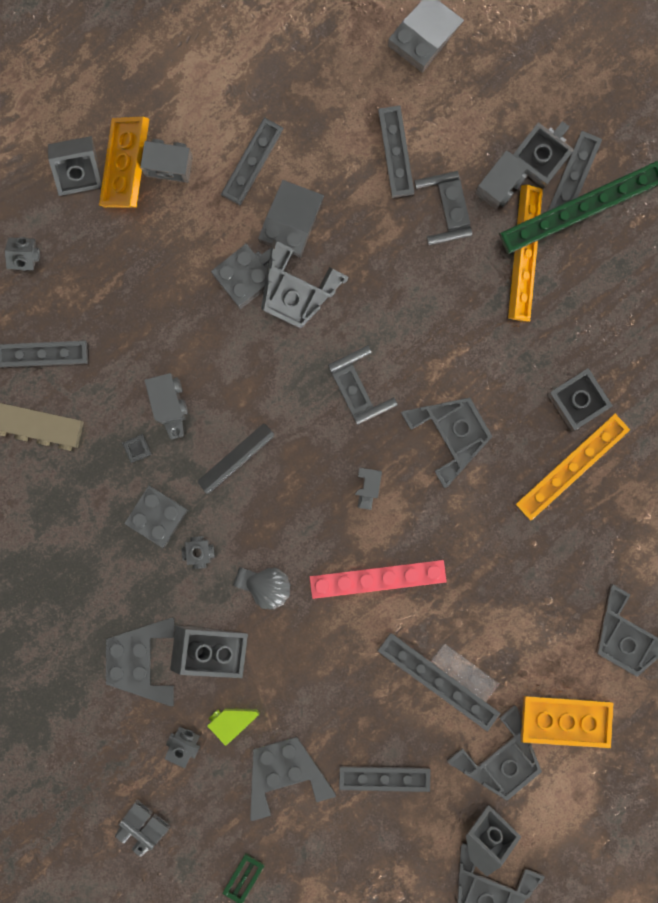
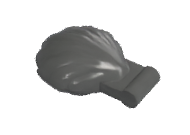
[233,567,291,610]

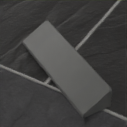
[198,424,275,494]

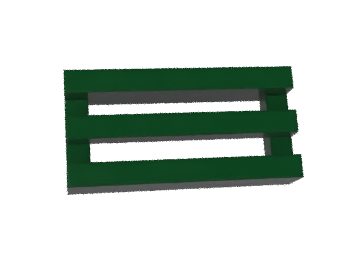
[222,853,265,903]

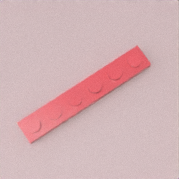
[310,560,446,599]

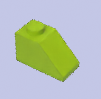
[207,708,260,746]

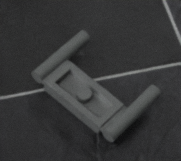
[414,171,472,245]
[328,345,398,425]

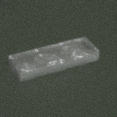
[431,643,499,702]

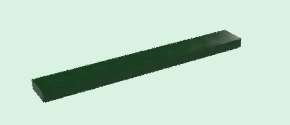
[499,161,658,254]

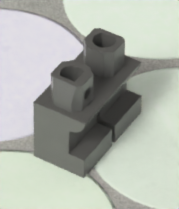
[355,467,382,510]
[115,800,170,857]

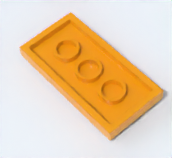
[99,117,149,208]
[521,696,613,748]

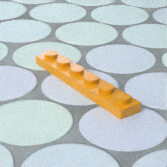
[508,185,543,322]
[515,413,630,521]

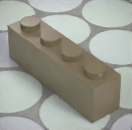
[0,403,84,451]

